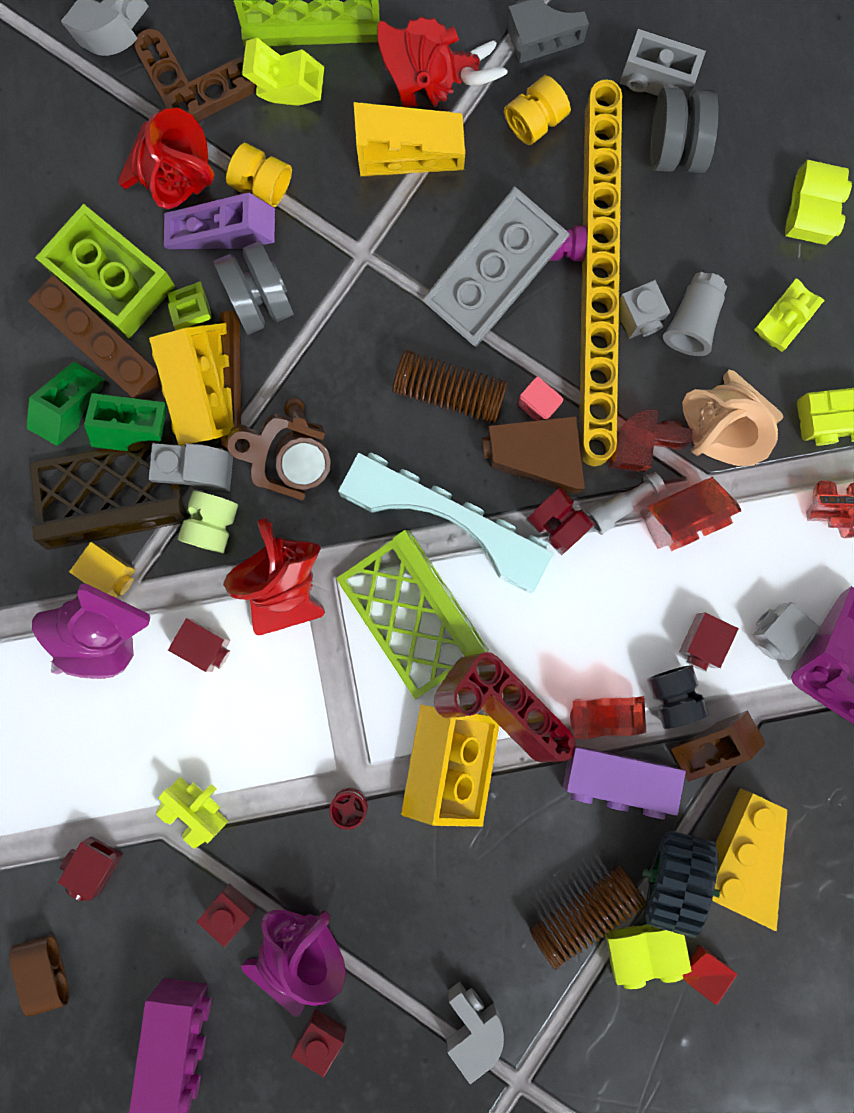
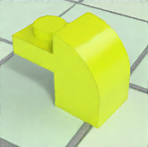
[242,37,324,105]

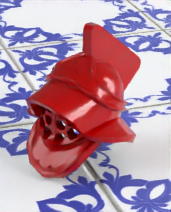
[118,108,215,209]
[223,517,325,636]

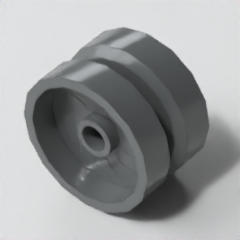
[650,88,719,173]
[213,241,294,335]

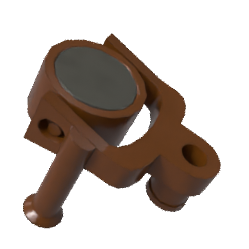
[227,398,331,500]

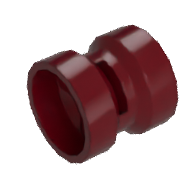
[329,787,368,830]

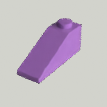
[164,193,275,249]

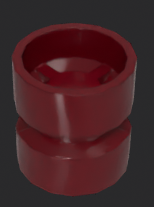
[526,487,596,556]

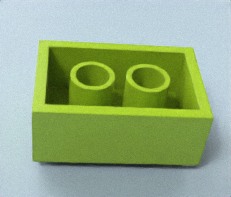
[35,204,175,339]

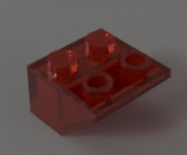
[639,476,742,552]

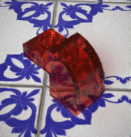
[609,409,693,473]
[570,696,646,739]

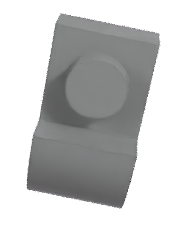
[61,0,149,56]
[149,443,233,492]
[446,982,504,1084]

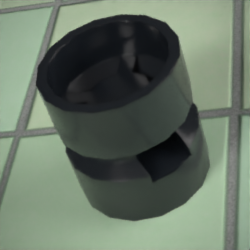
[647,665,709,729]

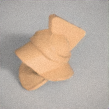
[682,370,783,466]

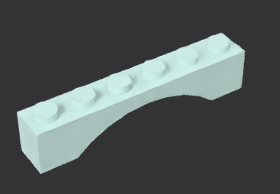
[338,453,554,594]

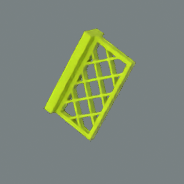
[234,0,380,47]
[336,530,489,699]

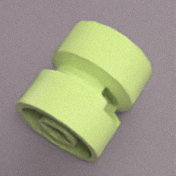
[177,491,238,553]

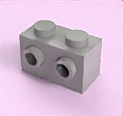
[620,29,706,99]

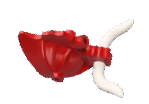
[376,16,507,108]

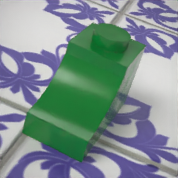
[27,362,104,446]
[84,393,167,451]

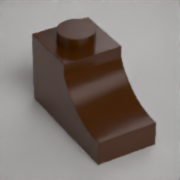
[671,710,765,782]

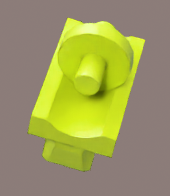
[754,278,825,352]
[156,777,229,848]

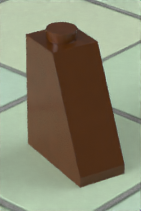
[482,417,585,494]

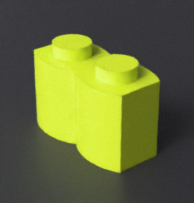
[785,160,852,245]
[605,924,692,989]

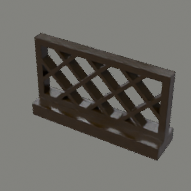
[30,435,188,550]

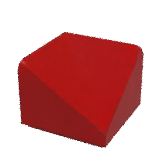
[683,945,738,1005]

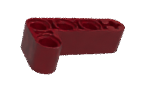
[434,652,576,762]

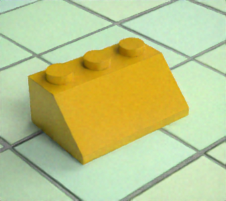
[401,704,499,827]

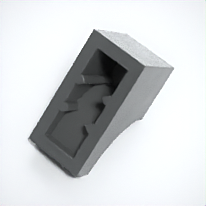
[506,0,589,64]

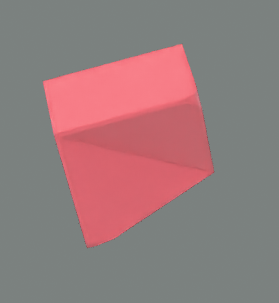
[517,376,563,421]

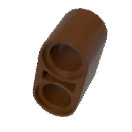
[9,935,70,1017]

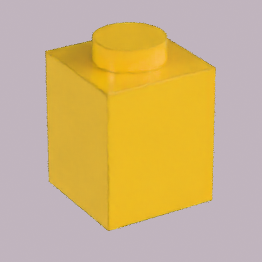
[69,542,136,598]

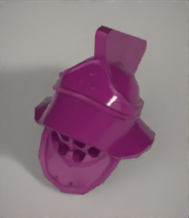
[32,584,151,679]
[241,910,346,1017]

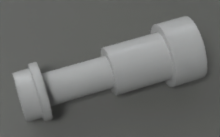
[586,472,666,535]

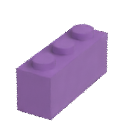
[562,746,686,819]

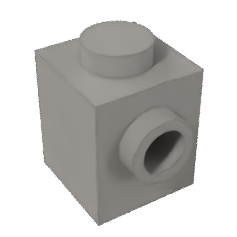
[619,280,670,339]
[752,602,820,660]

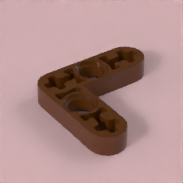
[135,29,257,122]

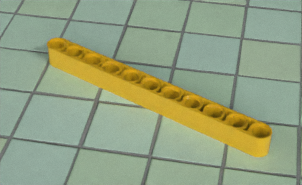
[579,79,622,466]

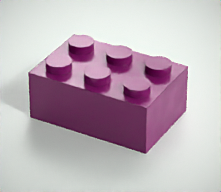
[129,978,211,1113]

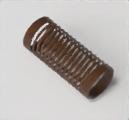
[392,349,508,425]
[529,865,647,971]

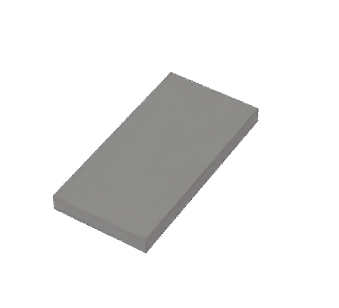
[422,187,570,347]

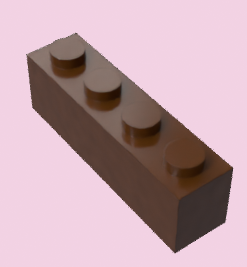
[28,275,162,400]

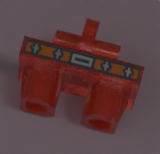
[806,481,854,539]

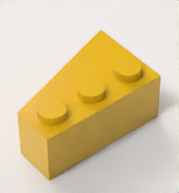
[354,102,465,176]
[149,323,234,446]
[712,788,787,931]

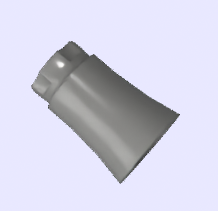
[663,272,727,356]

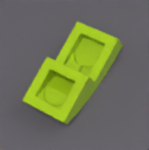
[167,281,211,330]

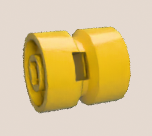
[504,75,571,145]
[226,142,292,208]

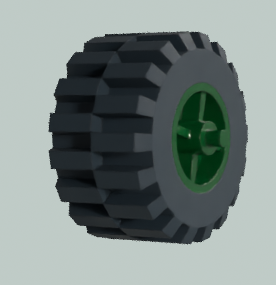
[642,830,720,938]

